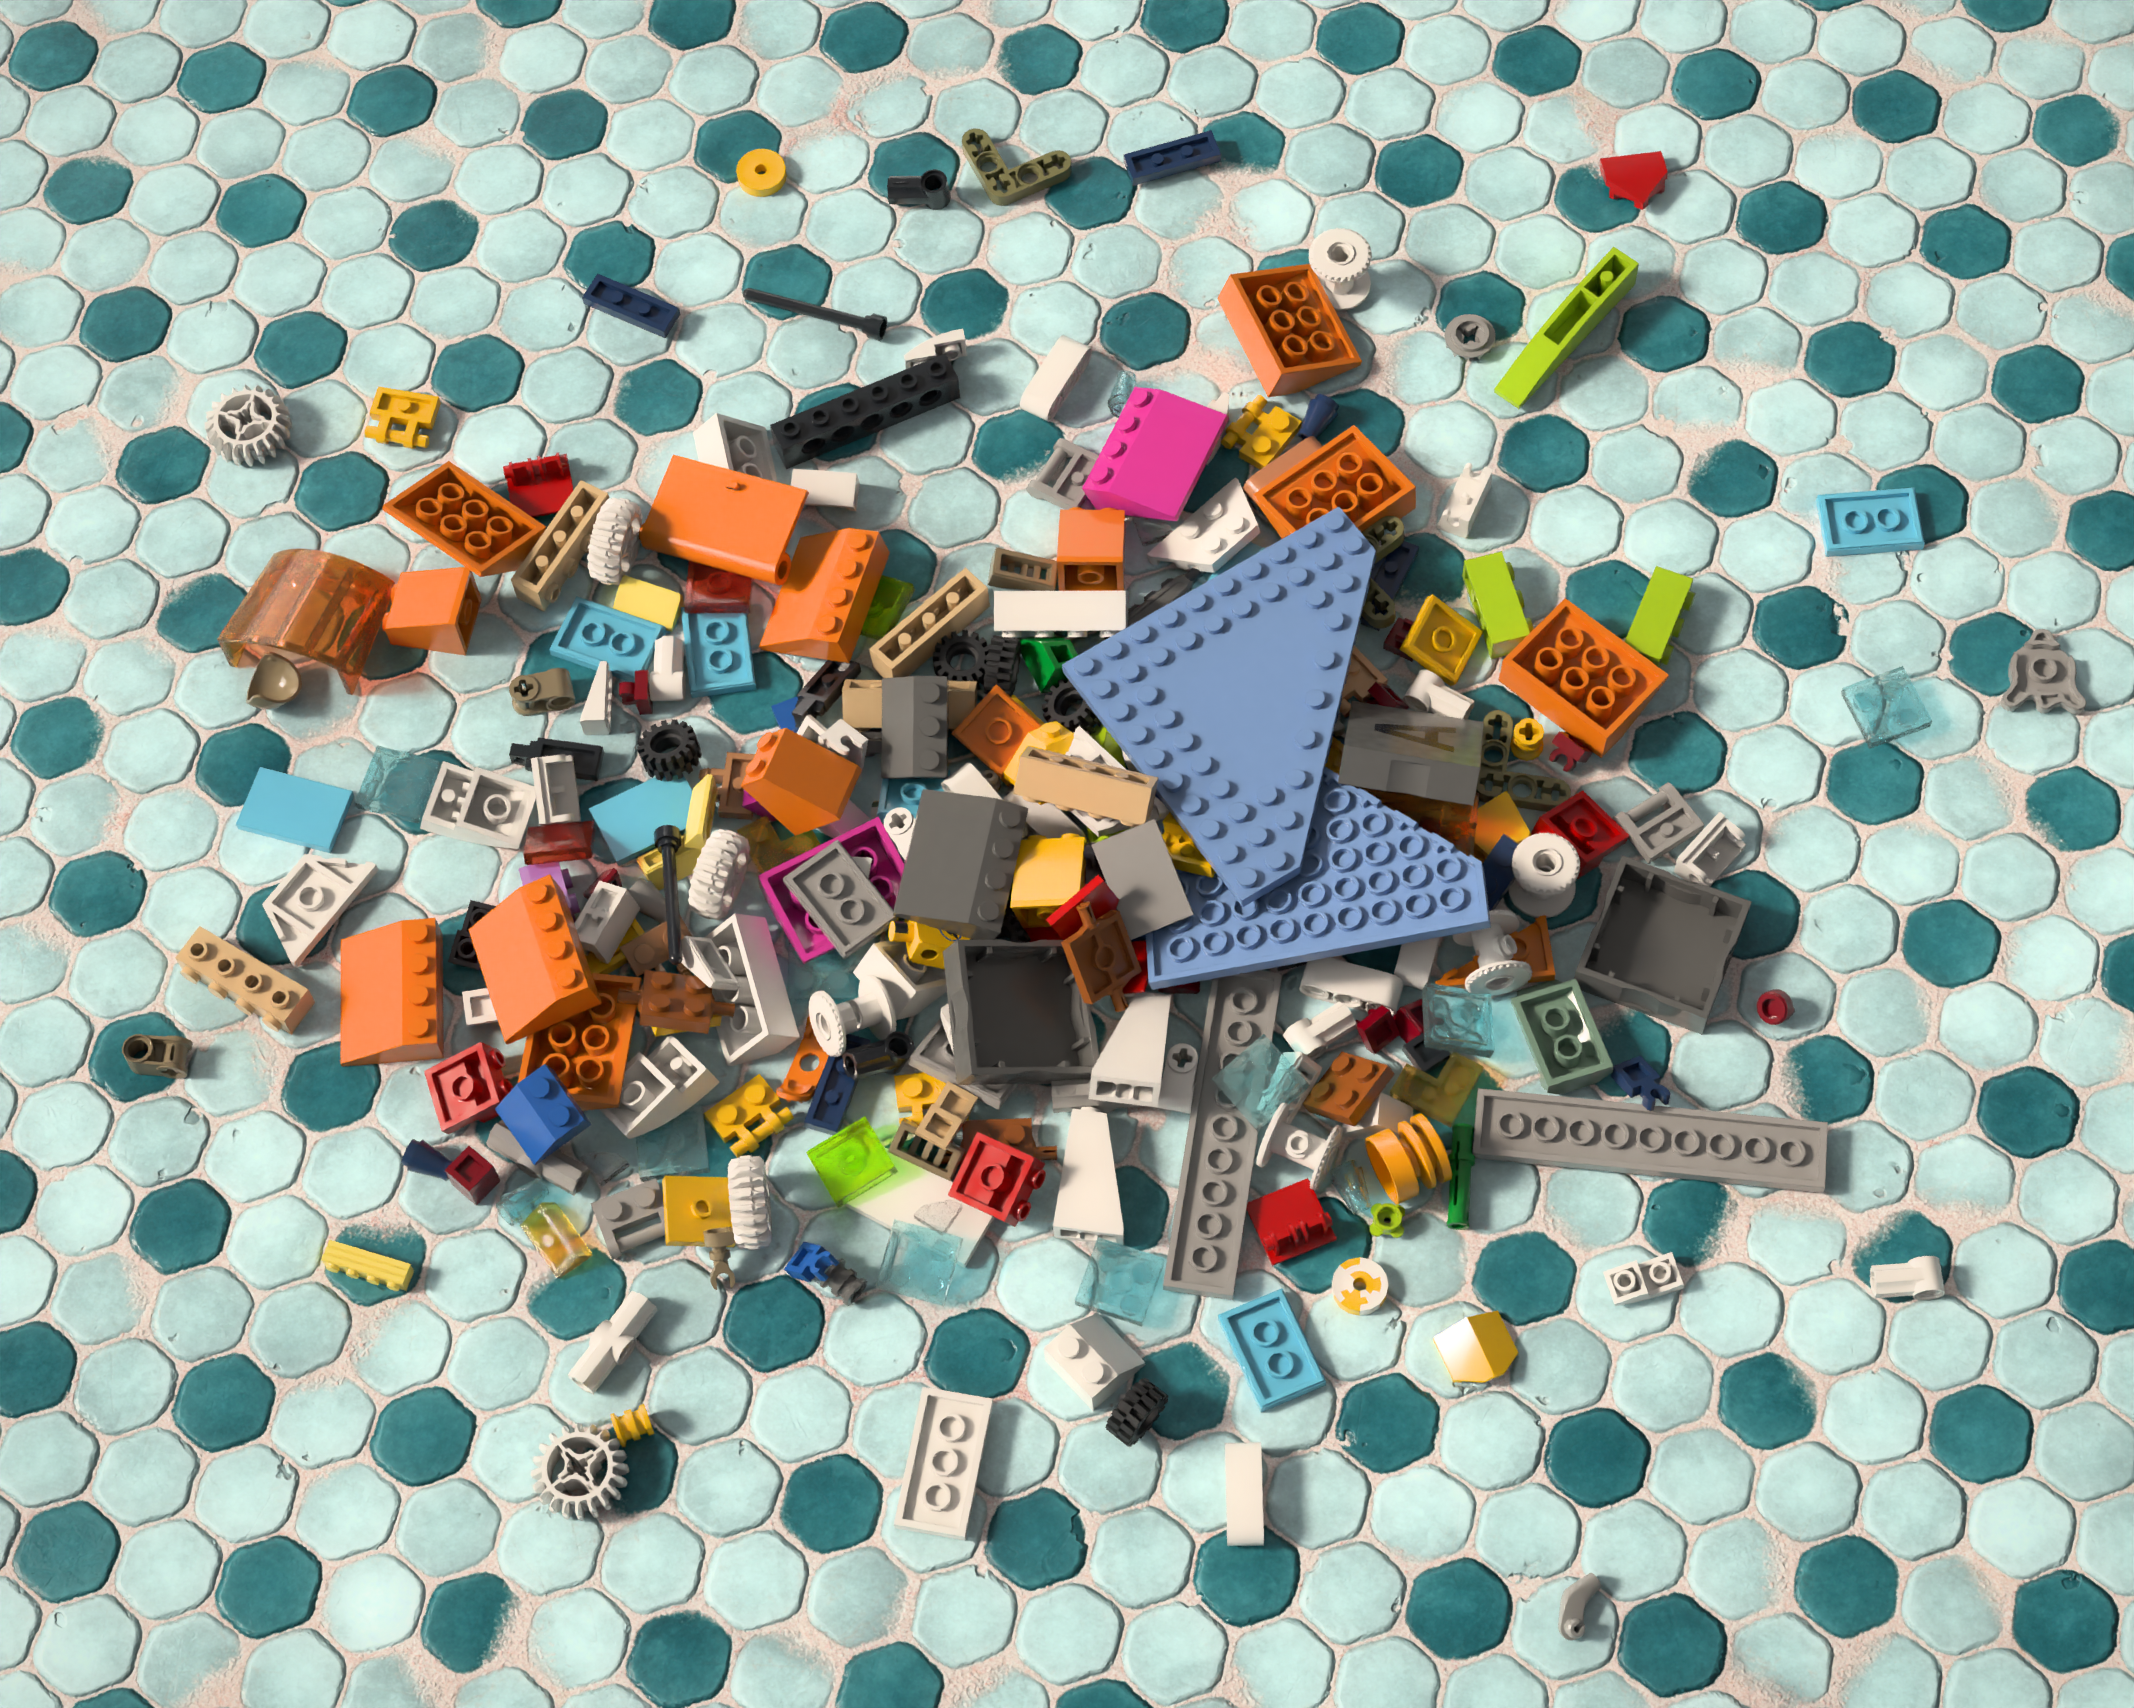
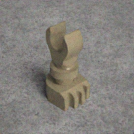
[703,1226,735,1290]

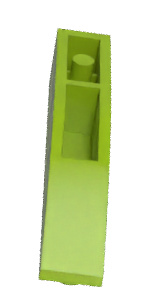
[1494,247,1639,409]

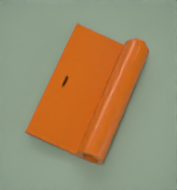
[639,455,809,586]

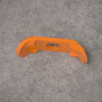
[776,1016,829,1103]

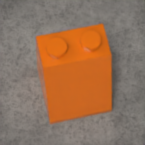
[1057,507,1126,591]
[382,567,482,656]
[741,728,862,836]

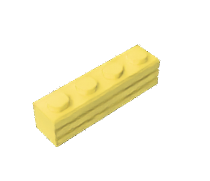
[322,1240,414,1291]

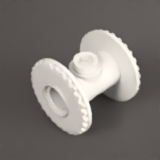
[1309,228,1372,311]
[1508,833,1580,918]
[1452,910,1532,997]
[809,975,897,1057]
[1256,1103,1343,1190]

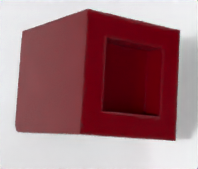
[445,1146,500,1206]

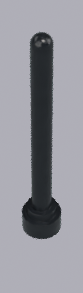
[743,288,887,341]
[654,825,683,965]

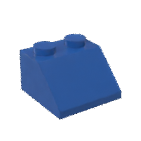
[495,1064,592,1165]

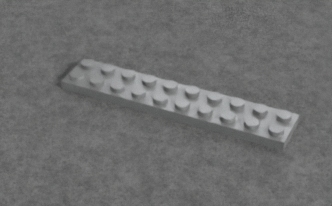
[1163,970,1282,1300]
[1472,1088,1828,1193]

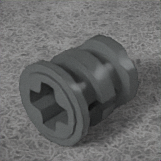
[820,1259,867,1306]

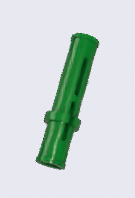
[1446,1123,1476,1230]

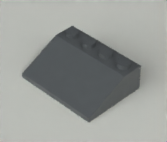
[893,789,1029,940]

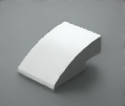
[420,761,536,849]
[599,1034,719,1139]

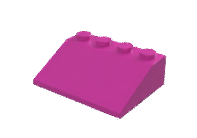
[1082,387,1229,521]
[758,816,905,964]

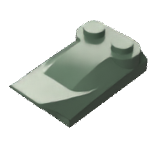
[1511,979,1613,1094]

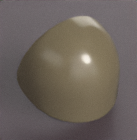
[246,652,302,709]

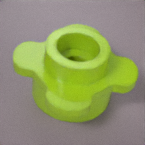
[1369,1203,1405,1238]

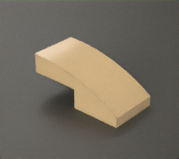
[915,1081,978,1151]

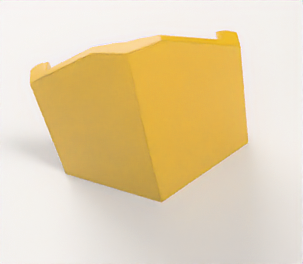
[1433,1310,1519,1383]

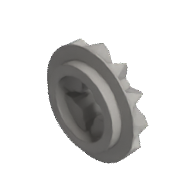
[1444,314,1495,361]

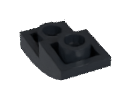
[448,900,496,971]

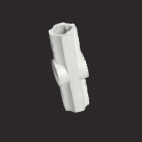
[568,1291,658,1394]

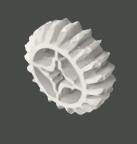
[205,384,292,467]
[587,498,643,585]
[688,829,750,920]
[728,1155,772,1250]
[531,1422,629,1521]

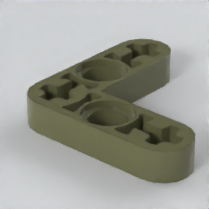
[962,128,1072,206]
[1361,516,1405,629]
[1475,710,1571,812]

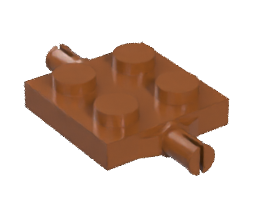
[1061,902,1142,1012]
[617,970,735,1034]
[940,1118,1057,1166]

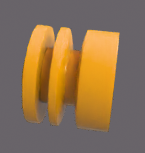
[1365,1113,1452,1204]

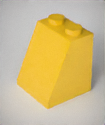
[1011,833,1088,928]

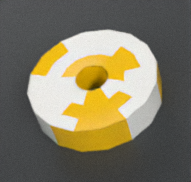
[1331,1257,1389,1316]

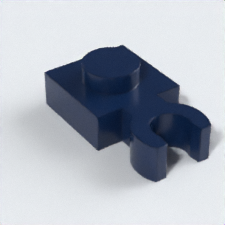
[1611,1055,1670,1111]

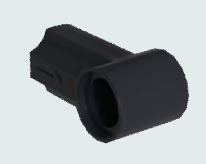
[887,169,951,210]
[842,1032,915,1081]

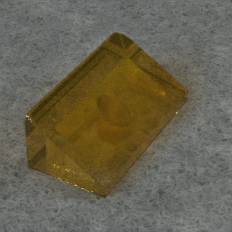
[520,1202,592,1278]

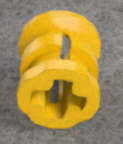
[1510,718,1544,761]
[610,1404,655,1448]

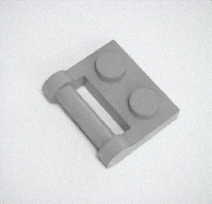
[1026,438,1099,510]
[1613,782,1704,864]
[591,1178,665,1260]

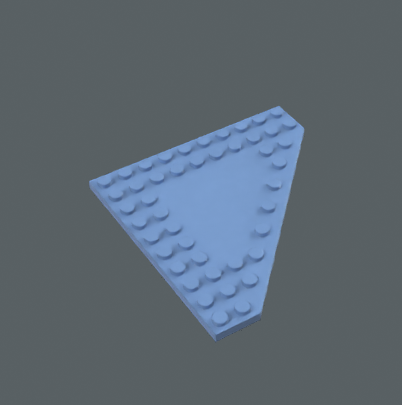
[1062,507,1376,907]
[1145,767,1491,990]

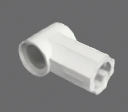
[649,636,686,701]
[1403,670,1475,719]
[1283,1002,1357,1061]
[1870,1256,1945,1300]

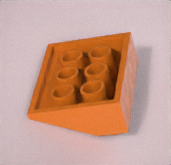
[1217,264,1362,397]
[1253,425,1416,539]
[382,461,546,577]
[759,528,890,663]
[1498,598,1669,758]
[468,874,602,1045]
[341,918,444,1067]
[518,973,642,1111]

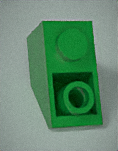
[1017,636,1078,693]

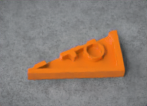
[1434,915,1555,993]

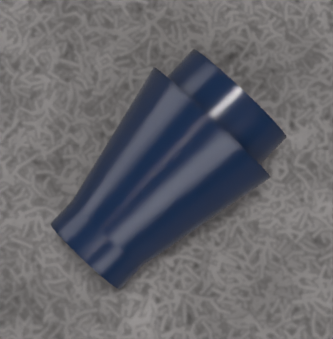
[1298,394,1339,440]
[401,1139,453,1181]

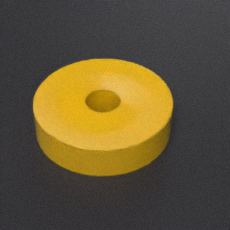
[736,149,787,197]

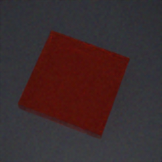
[684,561,753,613]
[523,820,596,865]

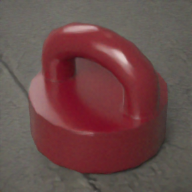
[1757,989,1795,1025]

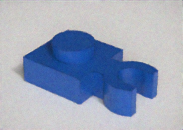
[784,1242,839,1282]

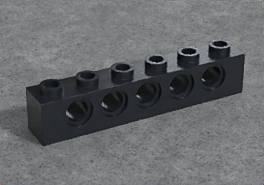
[770,354,960,469]

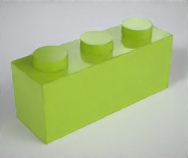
[1462,551,1534,659]
[1625,566,1696,668]

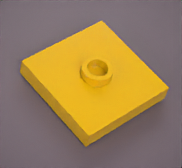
[1400,594,1483,686]
[662,1176,736,1247]

